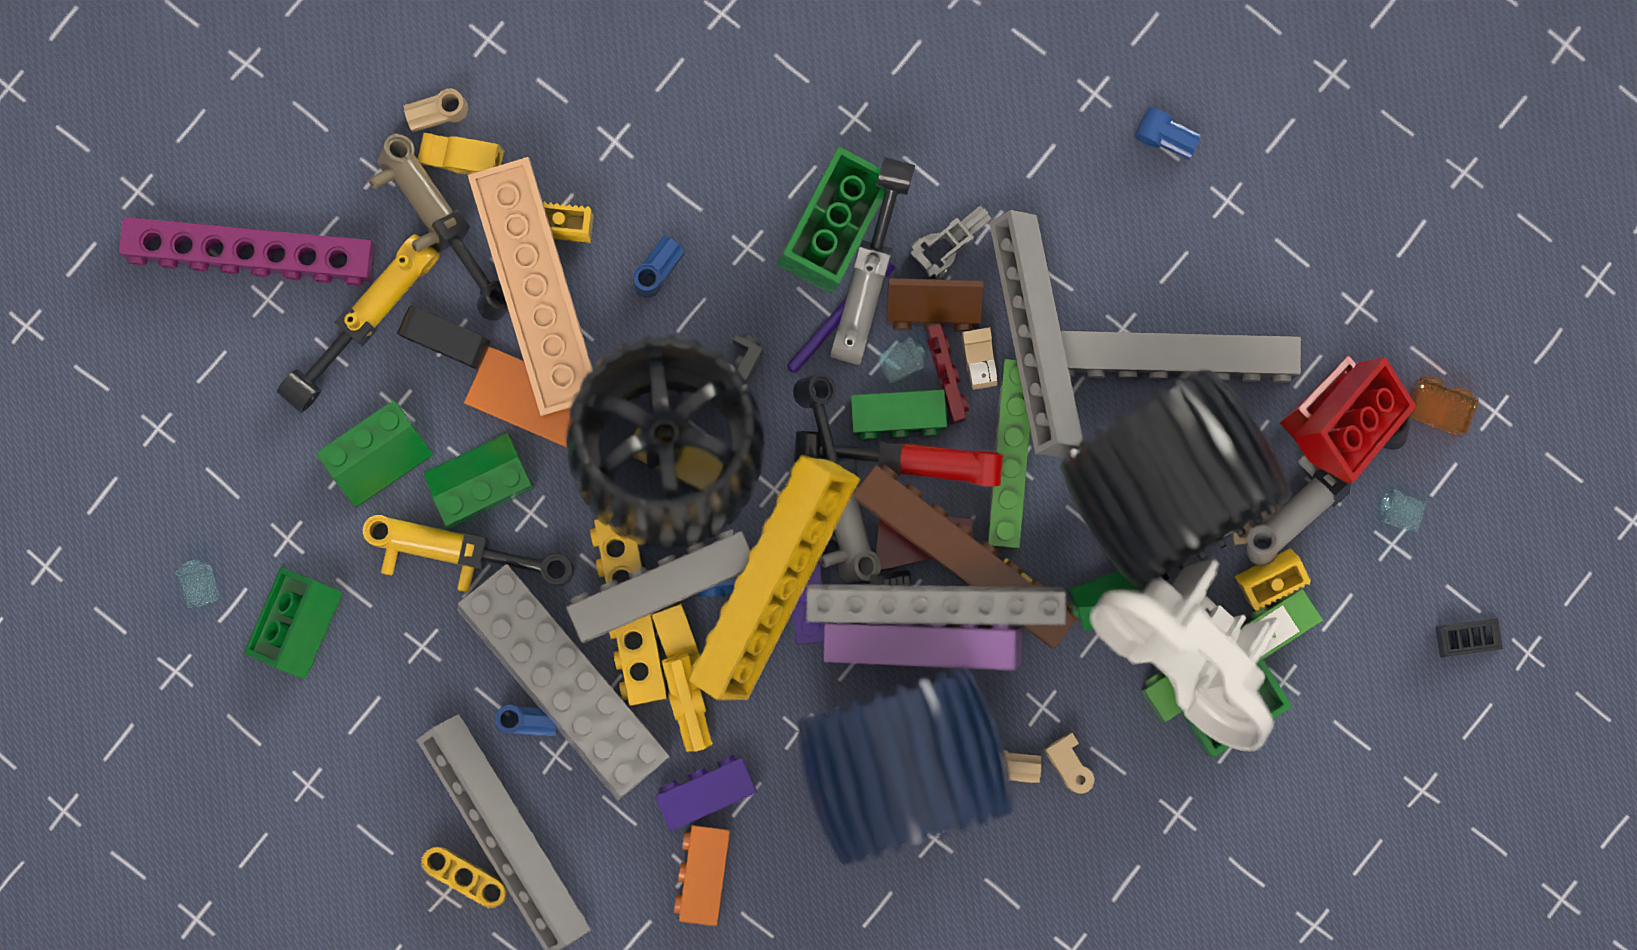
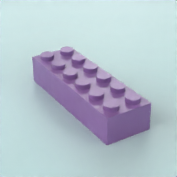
[824,622,1023,670]

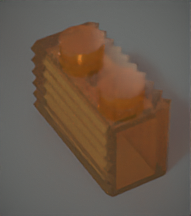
[1408,376,1479,437]

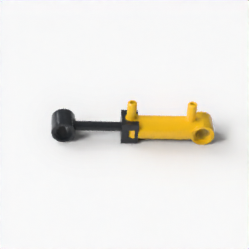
[277,234,440,413]
[363,515,574,592]

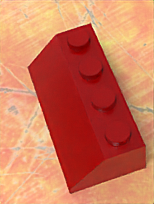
[1294,357,1417,483]

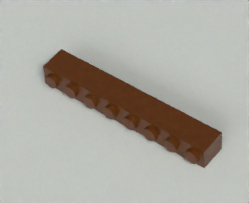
[851,464,1078,649]

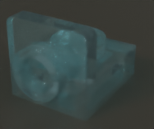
[877,336,927,384]
[1379,489,1427,533]
[174,559,220,609]

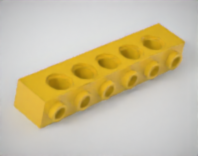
[590,519,668,706]

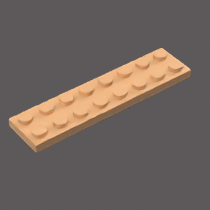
[468,157,593,416]

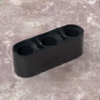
[397,305,491,369]

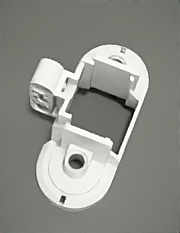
[1091,559,1281,751]

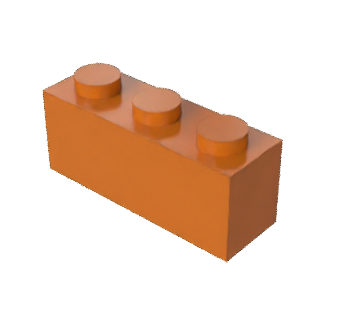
[674,825,730,926]

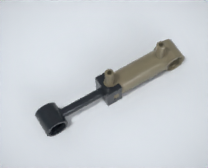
[369,134,508,321]

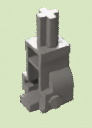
[910,205,992,280]

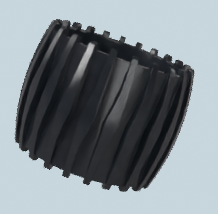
[566,335,764,550]
[1060,370,1291,591]

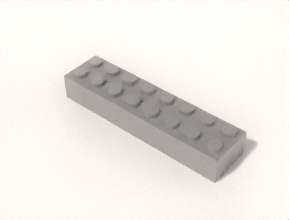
[457,564,670,801]

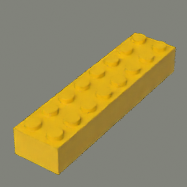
[688,456,860,700]

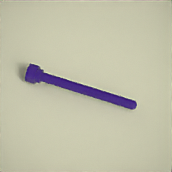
[787,261,896,373]

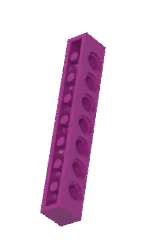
[119,217,375,286]

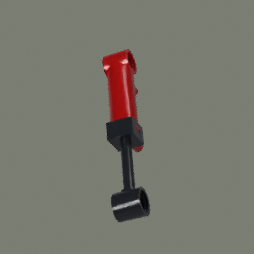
[793,431,1004,486]

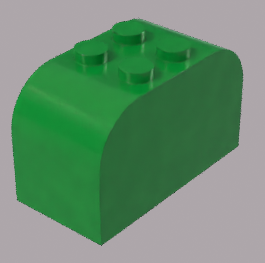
[776,146,885,294]

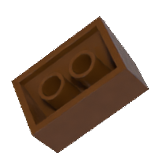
[886,278,983,332]

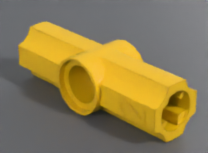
[662,654,712,752]

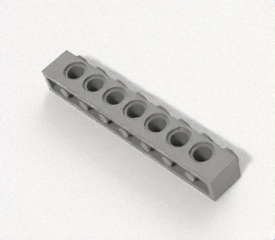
[807,584,1066,624]

